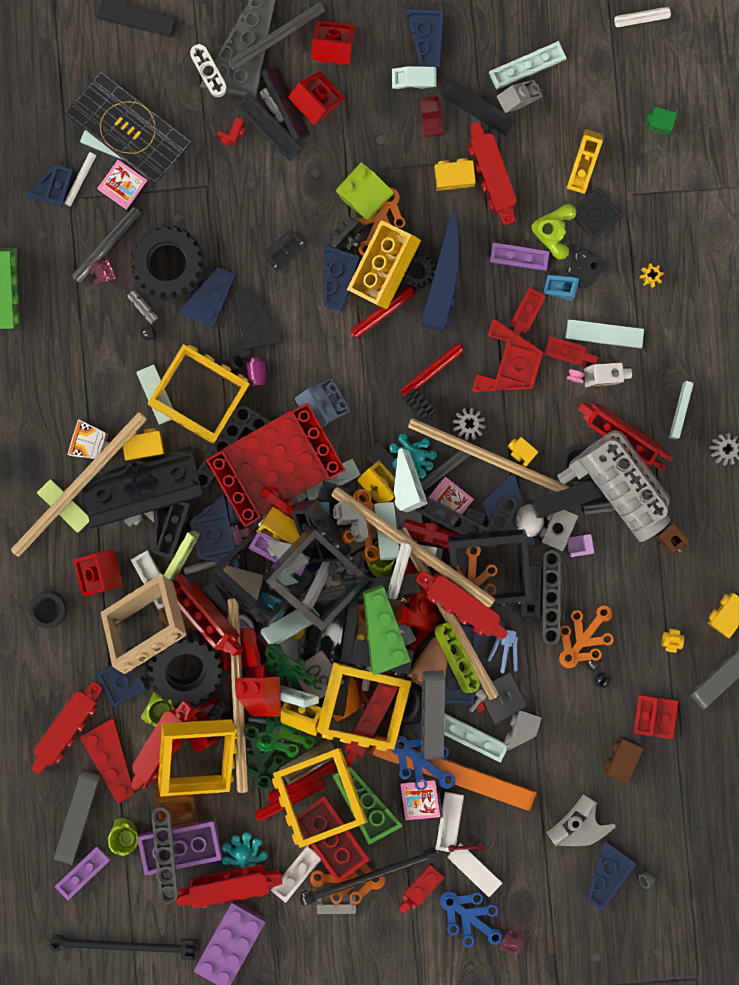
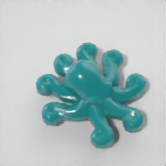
[389,434,437,479]
[222,832,268,868]

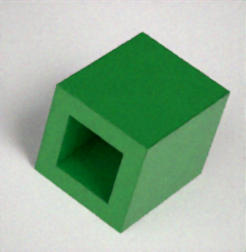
[645,107,677,135]

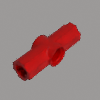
[402,519,460,549]

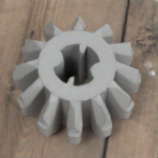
[453,408,485,440]
[710,433,739,466]

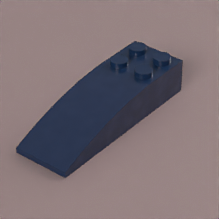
[420,210,459,333]

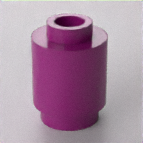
[246,358,268,386]

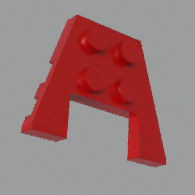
[472,319,543,392]
[396,556,438,632]

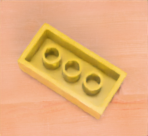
[347,220,421,309]

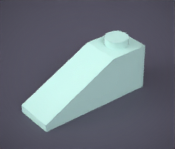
[394,448,428,513]

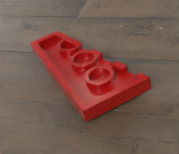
[80,718,135,804]

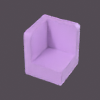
[567,534,594,557]

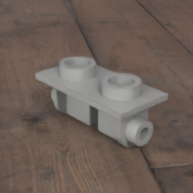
[317,894,356,914]

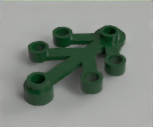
[264,644,315,692]
[234,722,285,789]

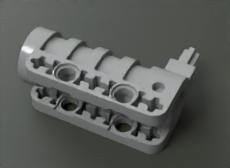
[557,430,671,542]

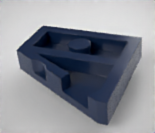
[26,164,74,207]

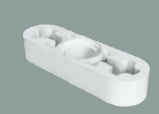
[190,44,227,97]

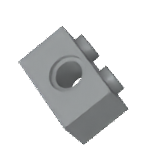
[539,510,578,551]

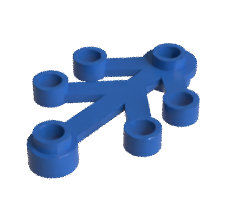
[391,736,455,791]
[440,891,503,947]

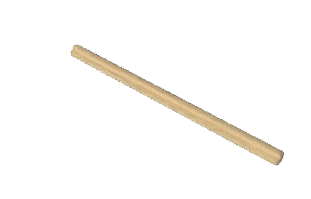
[11,412,147,557]
[408,418,570,492]
[332,487,495,607]
[399,528,498,700]
[228,599,248,793]

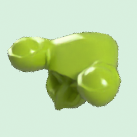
[531,204,577,260]

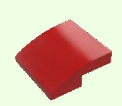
[634,695,679,739]

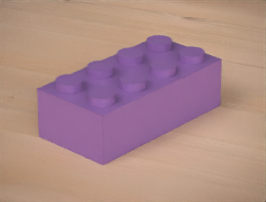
[137,818,223,876]
[194,900,267,985]

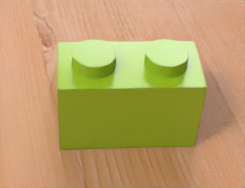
[335,163,394,221]

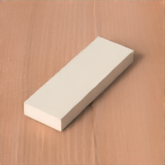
[447,842,502,897]
[271,845,321,903]

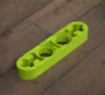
[435,623,480,693]

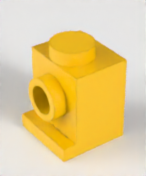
[507,437,538,467]

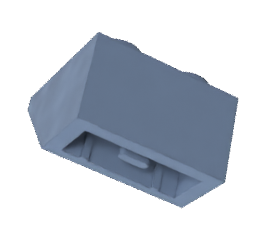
[294,378,350,427]

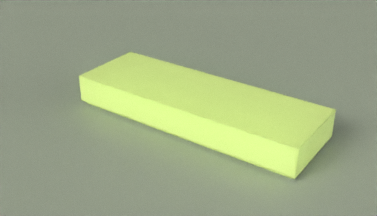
[37,479,89,533]
[164,530,200,582]

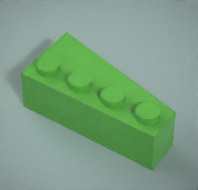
[0,248,20,329]
[363,585,411,675]
[331,765,403,845]

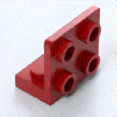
[218,628,261,671]

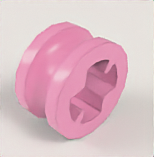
[567,369,586,383]

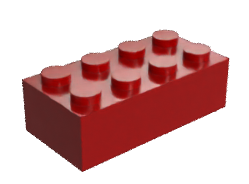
[296,796,371,883]

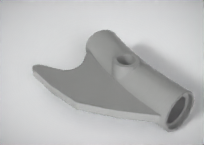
[546,794,615,846]

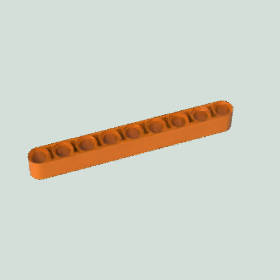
[369,735,537,811]

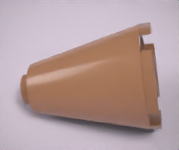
[406,637,449,686]

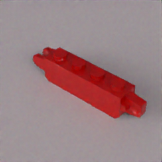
[468,122,517,226]
[578,401,673,471]
[415,570,507,639]
[173,573,244,656]
[344,670,402,766]
[32,681,103,774]
[131,701,195,790]
[176,864,283,908]

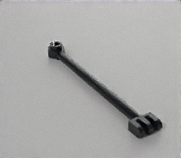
[299,847,441,905]
[49,934,196,960]

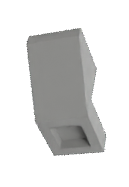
[333,501,369,543]

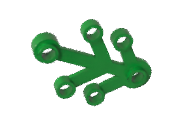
[256,716,315,758]

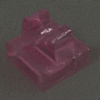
[90,261,116,284]
[230,525,251,545]
[499,930,524,955]

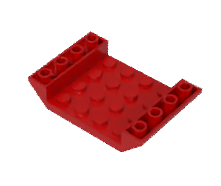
[206,402,346,527]

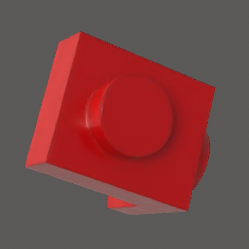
[217,118,246,146]

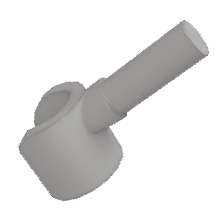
[469,686,487,712]

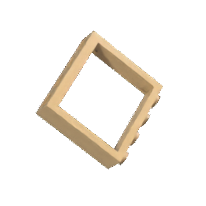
[101,573,186,674]

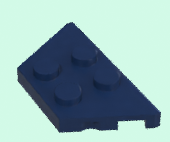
[483,474,535,545]
[190,495,240,568]

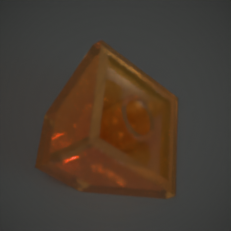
[155,784,199,825]

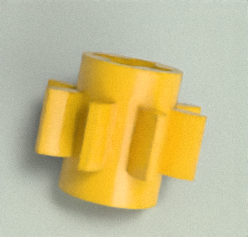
[639,263,664,288]
[662,628,684,653]

